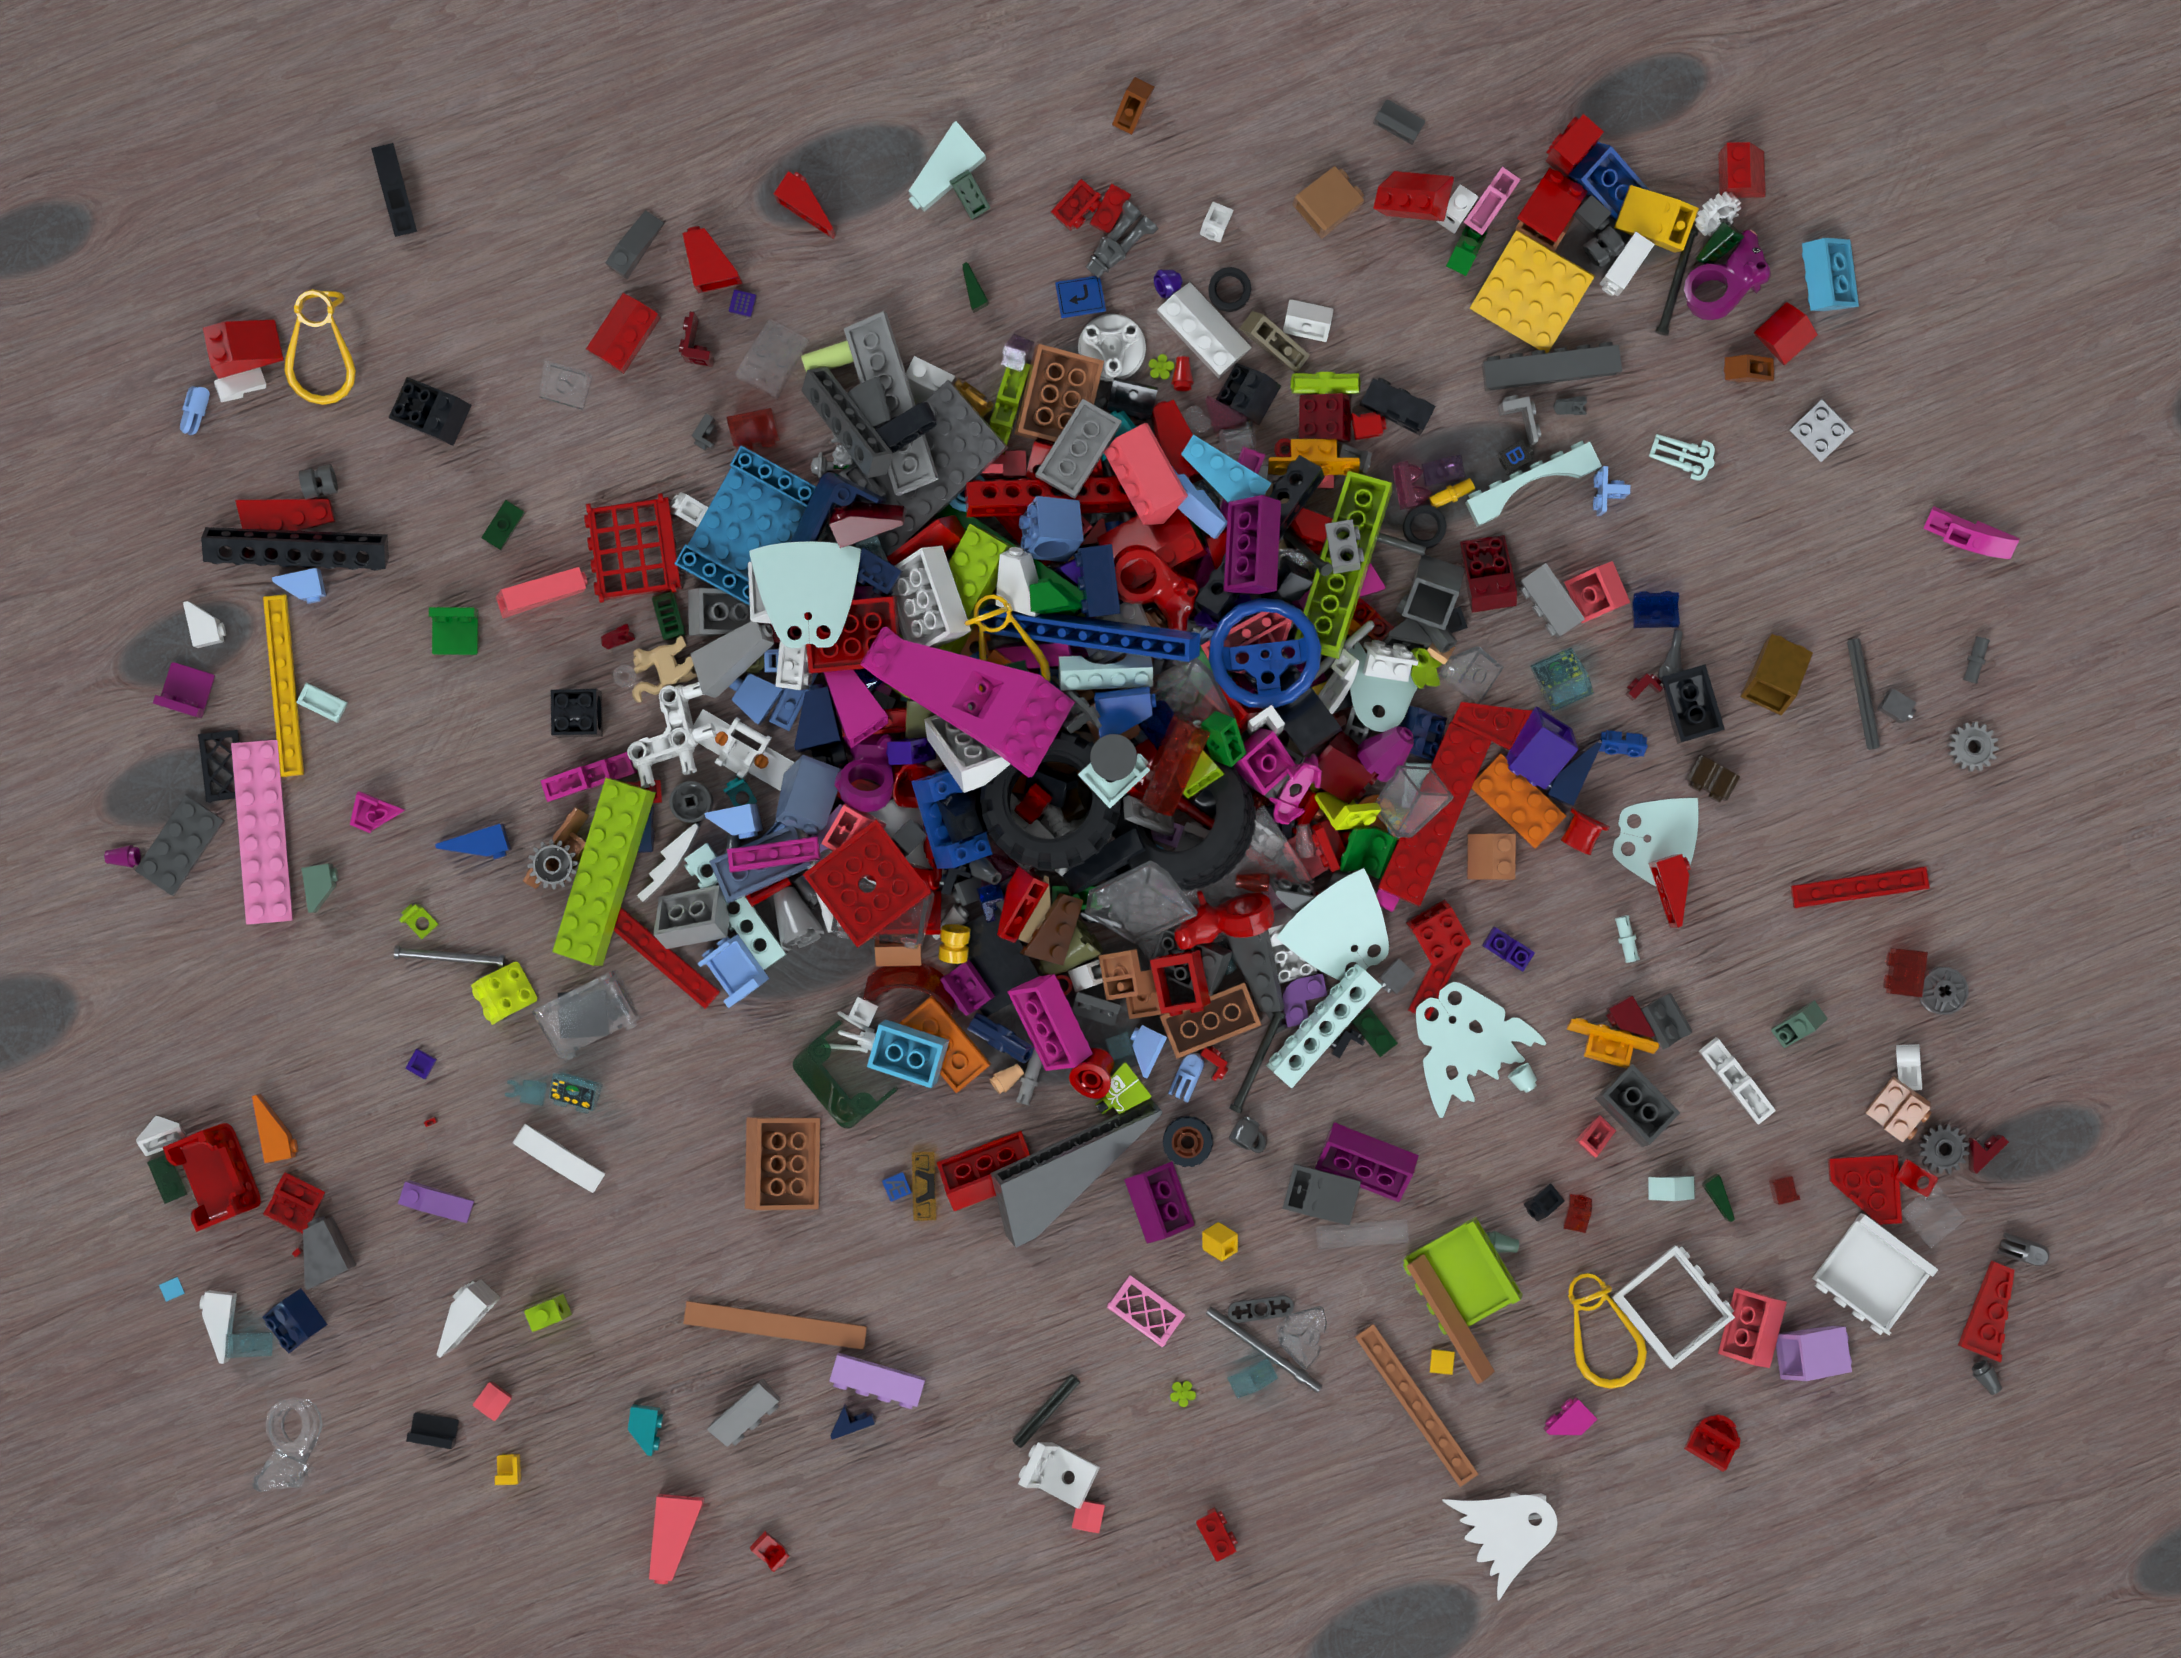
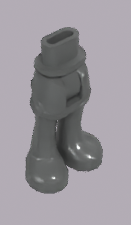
[1085,200,1159,279]

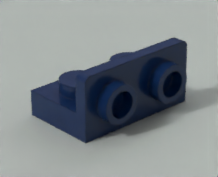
[856,548,903,597]

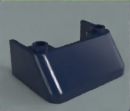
[791,473,887,542]

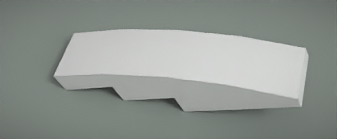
[637,823,700,902]
[1699,1037,1776,1125]
[512,1124,605,1193]

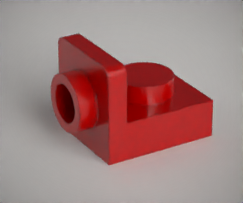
[1014,783,1052,824]

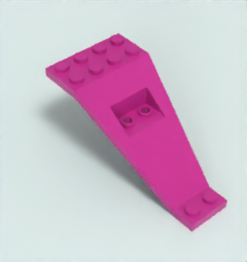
[860,626,1075,778]

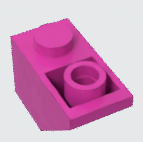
[1543,1397,1597,1435]

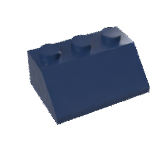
[1075,544,1120,618]

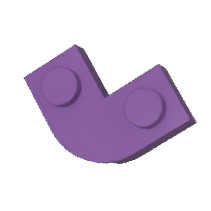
[1282,973,1327,1027]

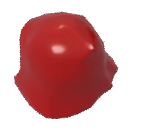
[891,763,937,808]

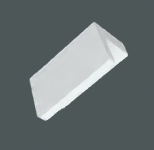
[1283,300,1333,342]

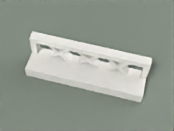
[1247,705,1285,736]

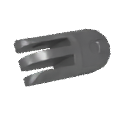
[1997,1233,2050,1266]

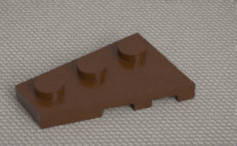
[1020,893,1083,966]

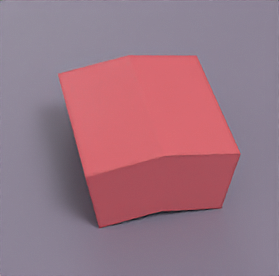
[473,1382,512,1421]
[1072,1500,1105,1533]

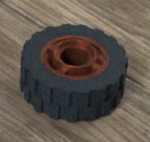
[1163,1116,1213,1167]

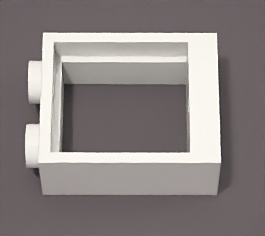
[1600,232,1655,296]

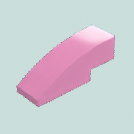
[1464,167,1521,235]

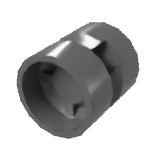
[1583,226,1625,268]
[299,464,338,499]

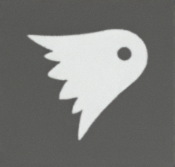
[1442,1495,1557,1601]

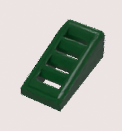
[1696,222,1744,264]
[962,262,989,313]
[652,591,687,641]
[1702,1174,1735,1222]

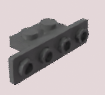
[1051,675,1102,734]

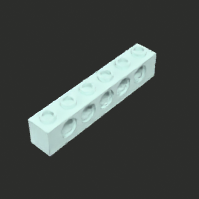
[684,843,787,970]
[1266,964,1382,1088]

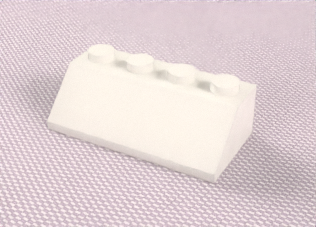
[1157,282,1252,379]

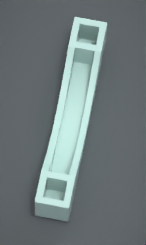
[1465,441,1602,527]

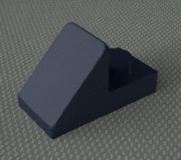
[830,1404,876,1440]

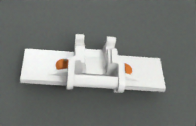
[693,709,795,791]

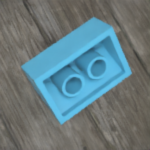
[1802,238,1859,311]

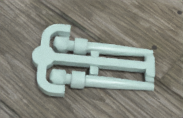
[1649,434,1715,481]

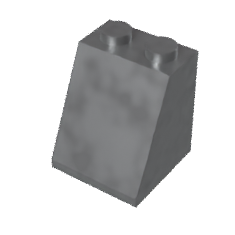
[303,1216,356,1290]

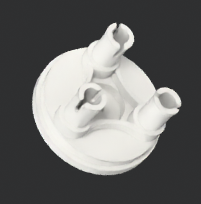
[1078,314,1146,382]

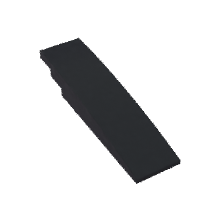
[1242,650,1342,756]

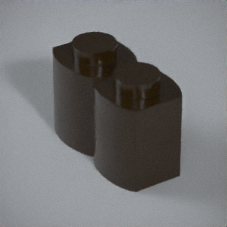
[1685,755,1740,803]

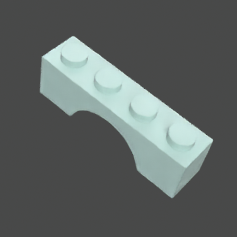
[1059,654,1153,691]

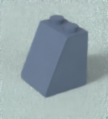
[775,755,841,835]

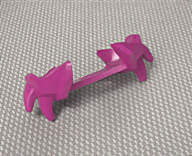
[1269,754,1322,825]

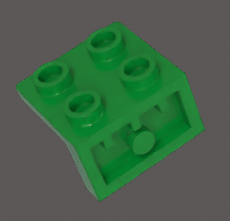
[429,607,478,655]
[1339,826,1398,879]

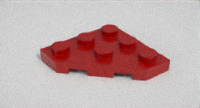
[1828,1154,1902,1225]

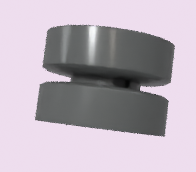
[669,781,714,823]

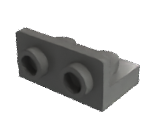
[1072,992,1121,1026]
[1641,993,1692,1049]

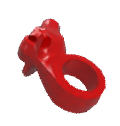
[1114,545,1199,631]
[1174,890,1275,950]

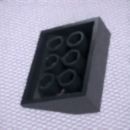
[955,906,1039,1017]

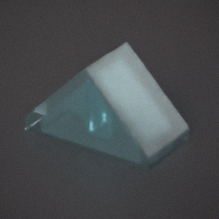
[1227,1358,1278,1398]

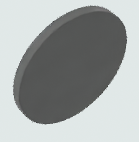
[1090,734,1137,781]

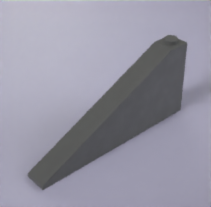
[991,1099,1162,1248]

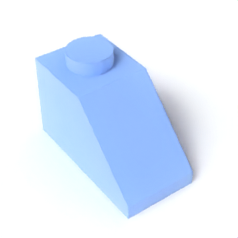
[272,568,326,604]

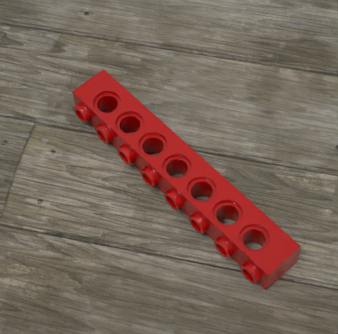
[965,476,1136,517]

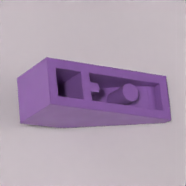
[398,1180,474,1223]

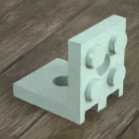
[1078,753,1150,808]

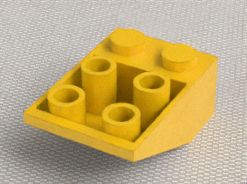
[1614,185,1699,253]

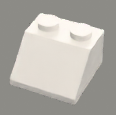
[906,356,956,405]

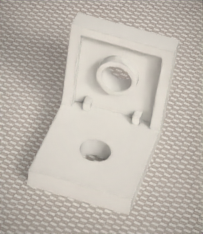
[1018,1442,1100,1509]

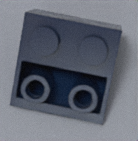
[1398,706,1447,761]
[262,1288,328,1354]

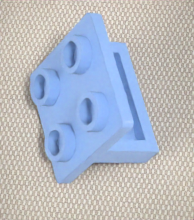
[1593,466,1631,516]

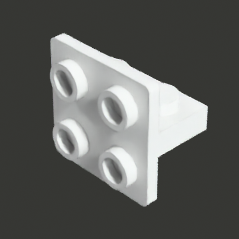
[1363,640,1419,682]

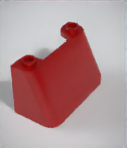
[162,1123,261,1232]

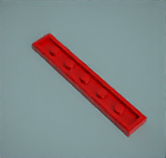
[1790,866,1930,908]
[613,907,720,1009]

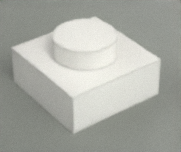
[848,997,878,1027]

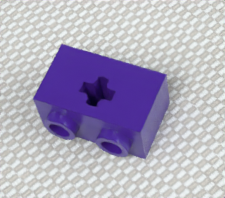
[886,737,936,765]

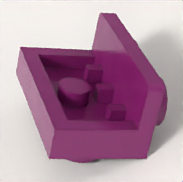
[941,959,995,1016]

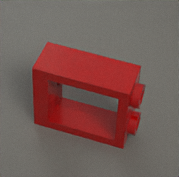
[1150,949,1211,1016]

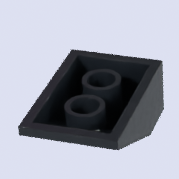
[1661,664,1725,744]

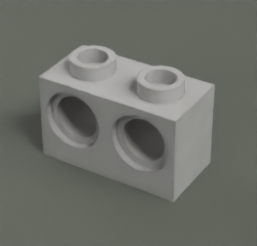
[1325,519,1364,574]

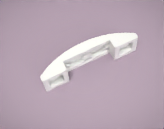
[1318,648,1359,714]

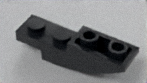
[371,143,417,237]

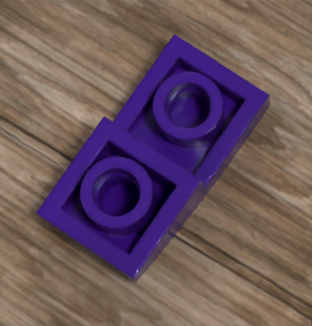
[1482,927,1535,972]

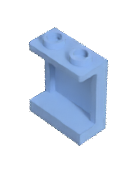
[697,934,769,1008]

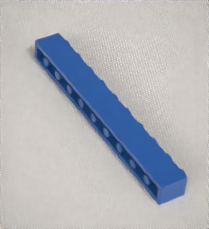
[978,604,1200,662]

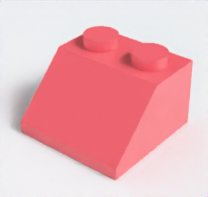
[1564,561,1630,623]

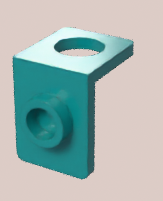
[723,778,757,807]

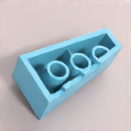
[1181,435,1271,503]

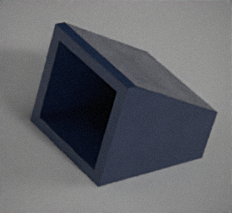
[794,684,842,752]

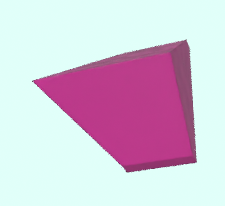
[350,791,405,833]

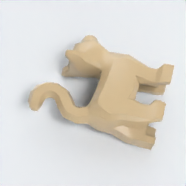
[632,636,698,702]

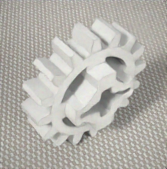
[1695,191,1741,237]

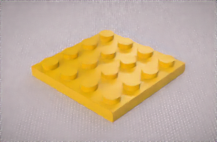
[1470,230,1595,354]

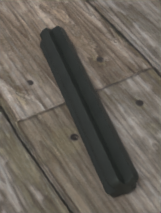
[1013,1374,1080,1448]

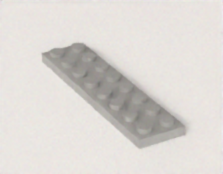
[844,311,939,496]

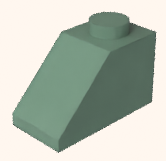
[301,864,338,913]

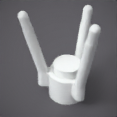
[822,1011,876,1053]

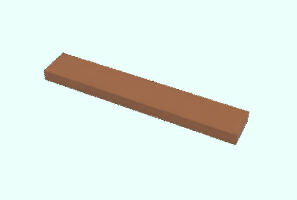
[1406,1254,1495,1384]

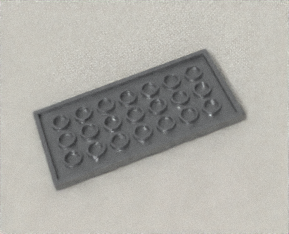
[829,380,1008,562]

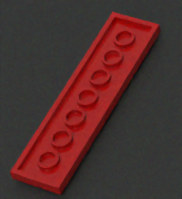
[1378,723,1492,907]

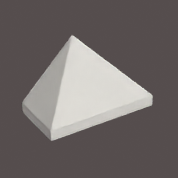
[136,1116,187,1156]

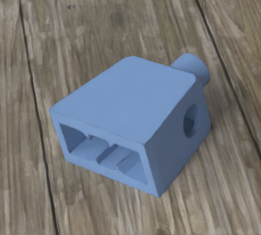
[729,673,783,725]

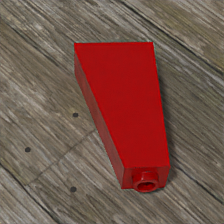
[1152,399,1204,483]

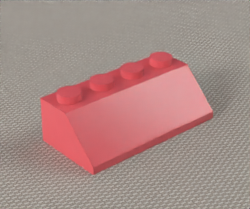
[1104,423,1188,525]

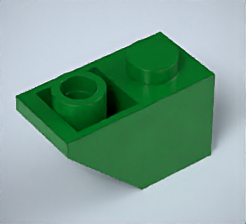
[1446,225,1487,276]

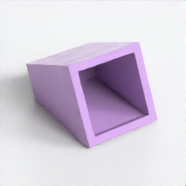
[1776,1326,1852,1381]

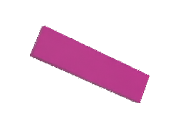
[727,836,821,873]

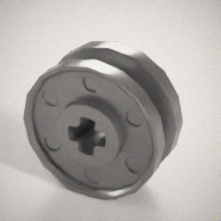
[1917,967,1969,1015]

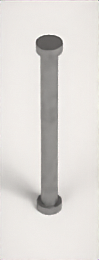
[394,945,505,968]

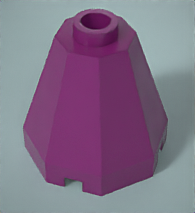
[1357,726,1414,783]

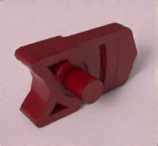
[601,624,635,650]

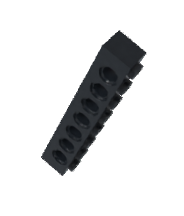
[1195,455,1325,621]
[201,527,389,571]

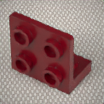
[679,311,714,367]
[1299,393,1351,442]

